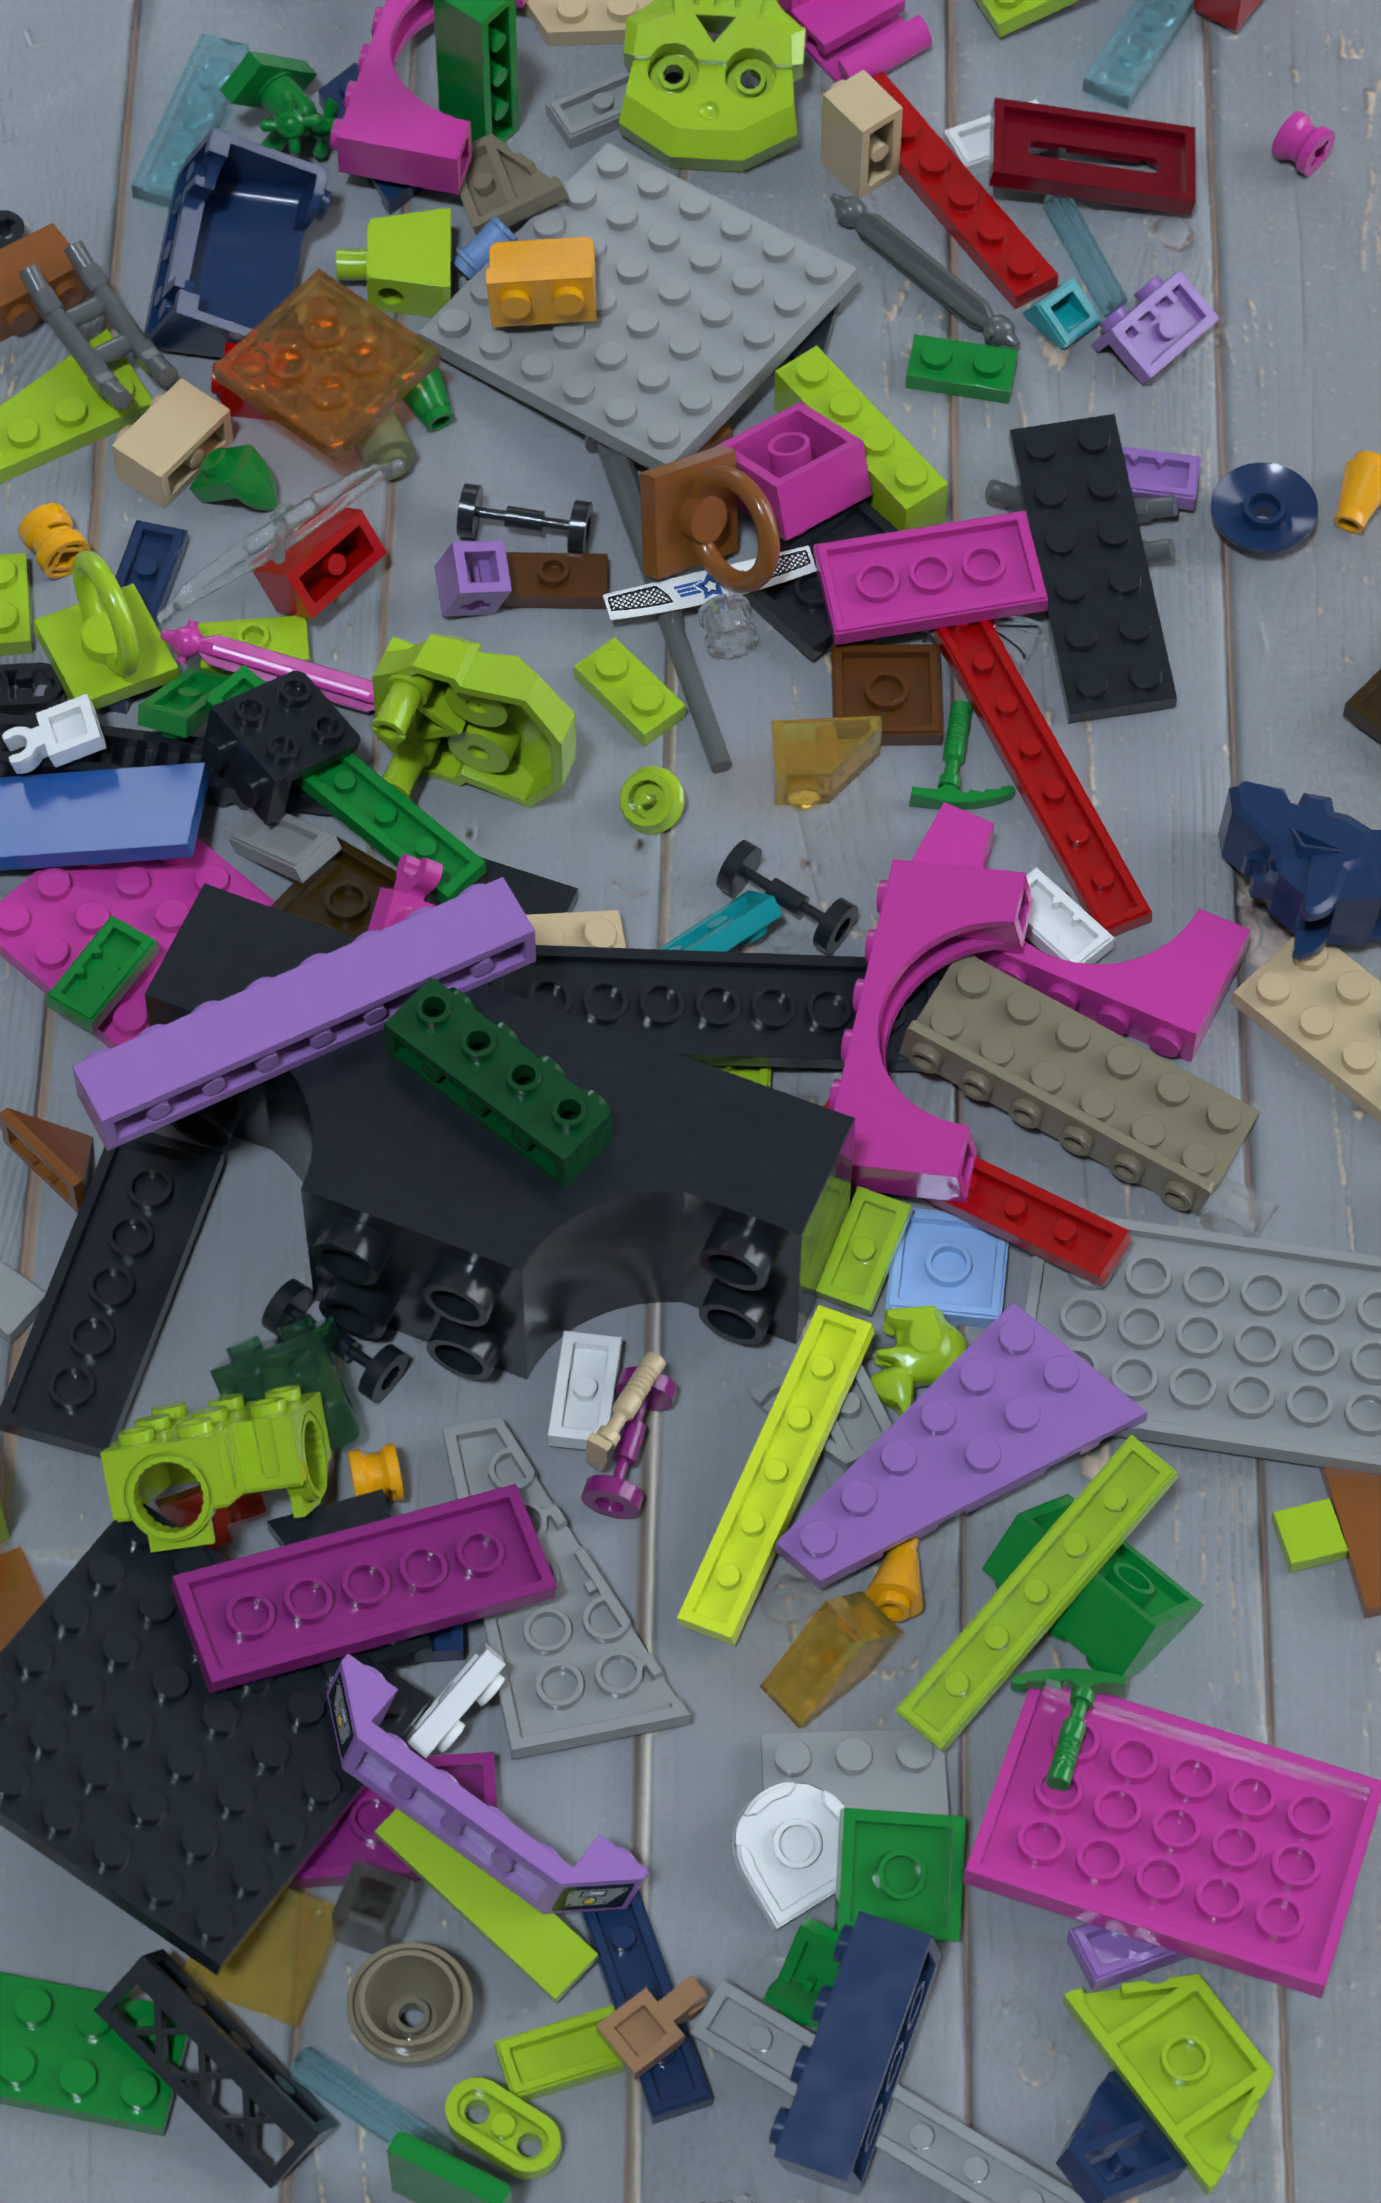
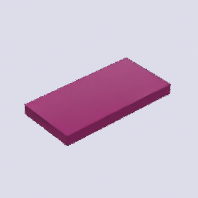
[813,511,1048,645]

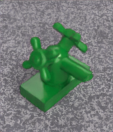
[220,51,342,159]

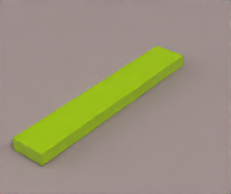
[895,1434,1179,1753]

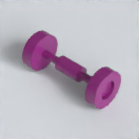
[581,1366,677,1519]

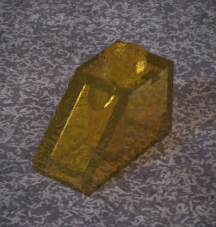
[770,716,882,808]
[759,1591,902,1729]

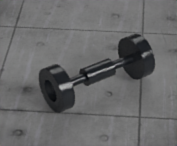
[456,483,593,553]
[716,840,858,954]
[262,1278,408,1403]

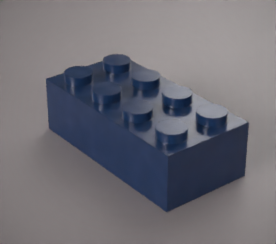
[769,1911,941,2196]

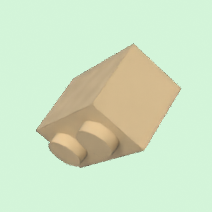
[820,69,903,198]
[112,378,234,509]

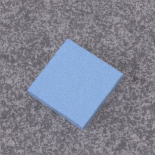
[885,1208,1009,1328]

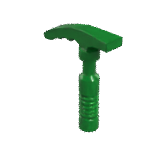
[909,700,1015,810]
[1010,1668,1128,1791]

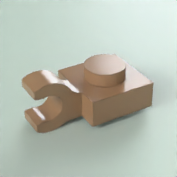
[596,1975,708,2080]

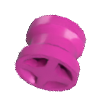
[1271,111,1335,176]

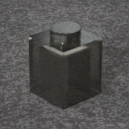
[331,1860,416,1955]

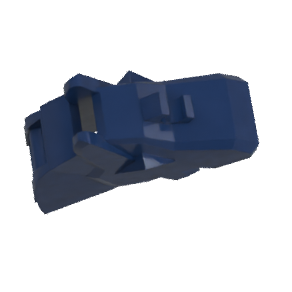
[1218,781,1381,960]

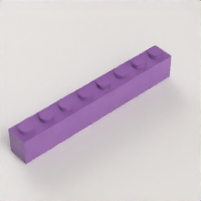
[72,877,536,1151]

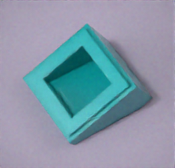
[1022,278,1102,350]

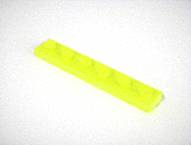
[677,1305,875,1646]

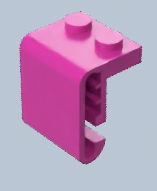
[779,0,932,83]

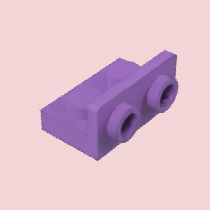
[1091,270,1220,385]

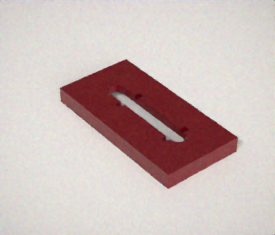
[989,97,1196,216]

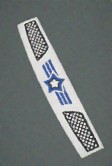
[603,546,817,620]

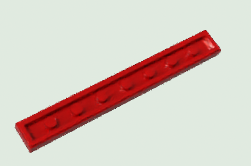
[930,620,1153,937]

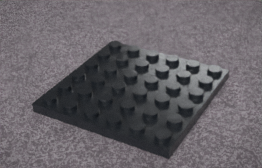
[0,1503,431,1976]

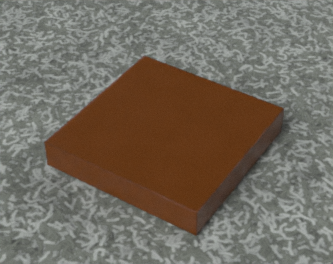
[830,644,943,746]

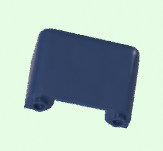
[144,128,331,358]

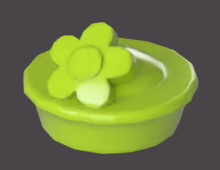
[619,766,685,834]

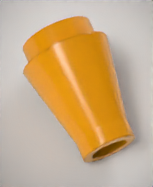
[1333,451,1381,534]

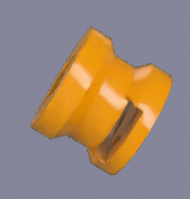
[347,1442,404,1502]

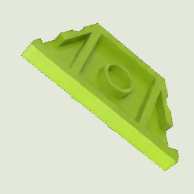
[1062,1974,1275,2196]

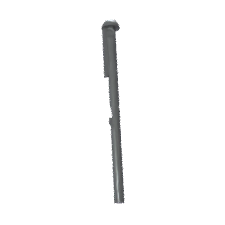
[584,435,732,773]

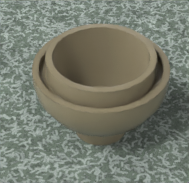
[347,1942,473,2068]

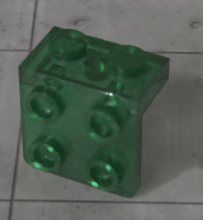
[210,1314,361,1450]

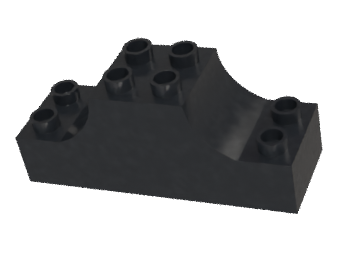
[144,883,855,1380]

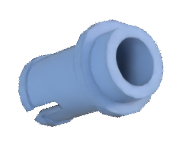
[452,215,517,279]

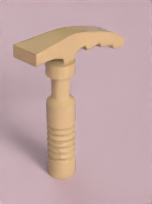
[586,1351,666,1472]

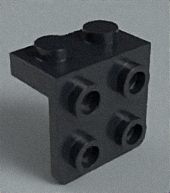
[202,671,361,825]

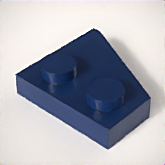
[1056,2070,1188,2203]

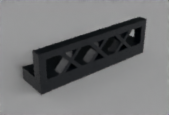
[94,1949,339,2189]

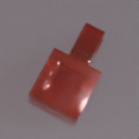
[154,1485,266,1549]

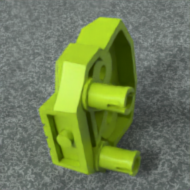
[619,0,806,173]
[372,634,576,808]

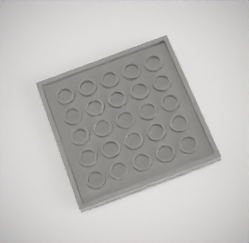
[418,142,858,469]

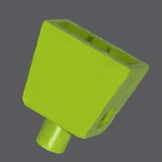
[336,208,453,318]

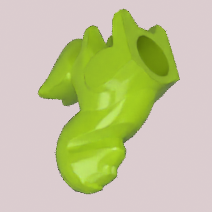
[870,1306,968,1417]

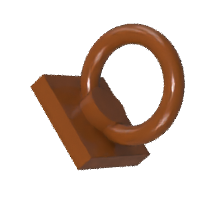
[640,445,780,593]

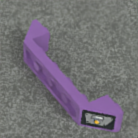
[327,1654,649,1914]

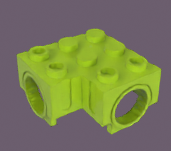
[100,1385,332,1552]

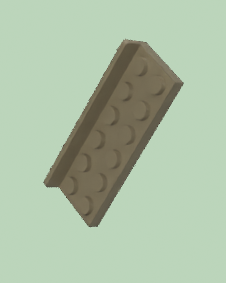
[899,955,1260,1217]

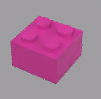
[715,401,872,541]

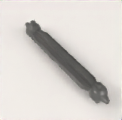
[830,194,1020,349]

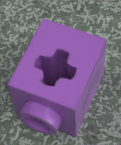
[434,540,512,617]

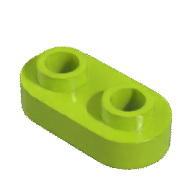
[445,2077,561,2180]

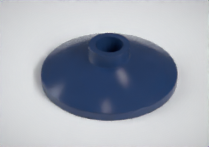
[1211,462,1318,554]

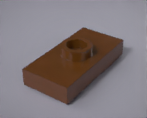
[500,552,608,609]

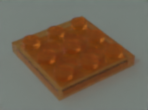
[213,269,440,463]

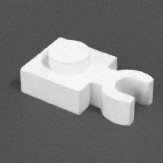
[2,694,107,774]

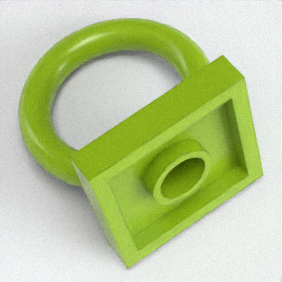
[33,550,179,710]

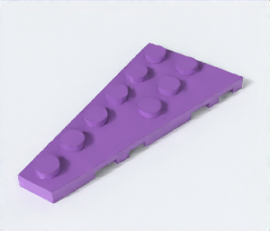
[775,1302,1147,1589]

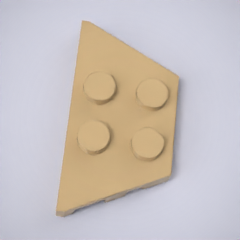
[521,0,653,46]

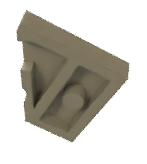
[459,133,569,235]

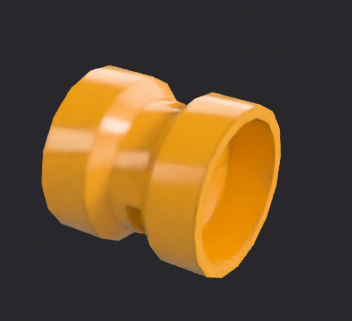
[18,503,91,579]

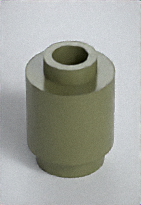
[348,401,416,480]

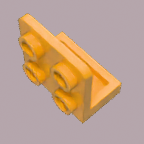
[486,237,597,327]

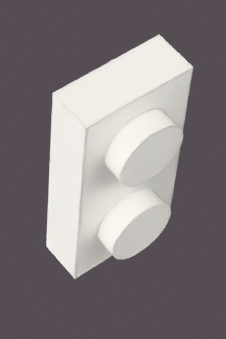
[548,1331,622,1450]
[405,1642,506,1758]

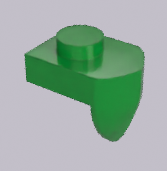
[189,444,278,510]

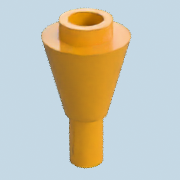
[864,1536,923,1622]

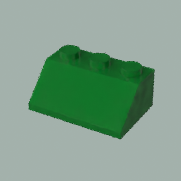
[982,1494,1203,1678]

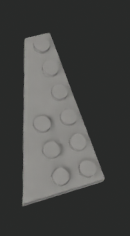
[442,1416,691,1760]

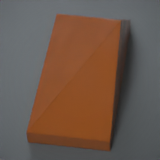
[0,1107,93,1214]

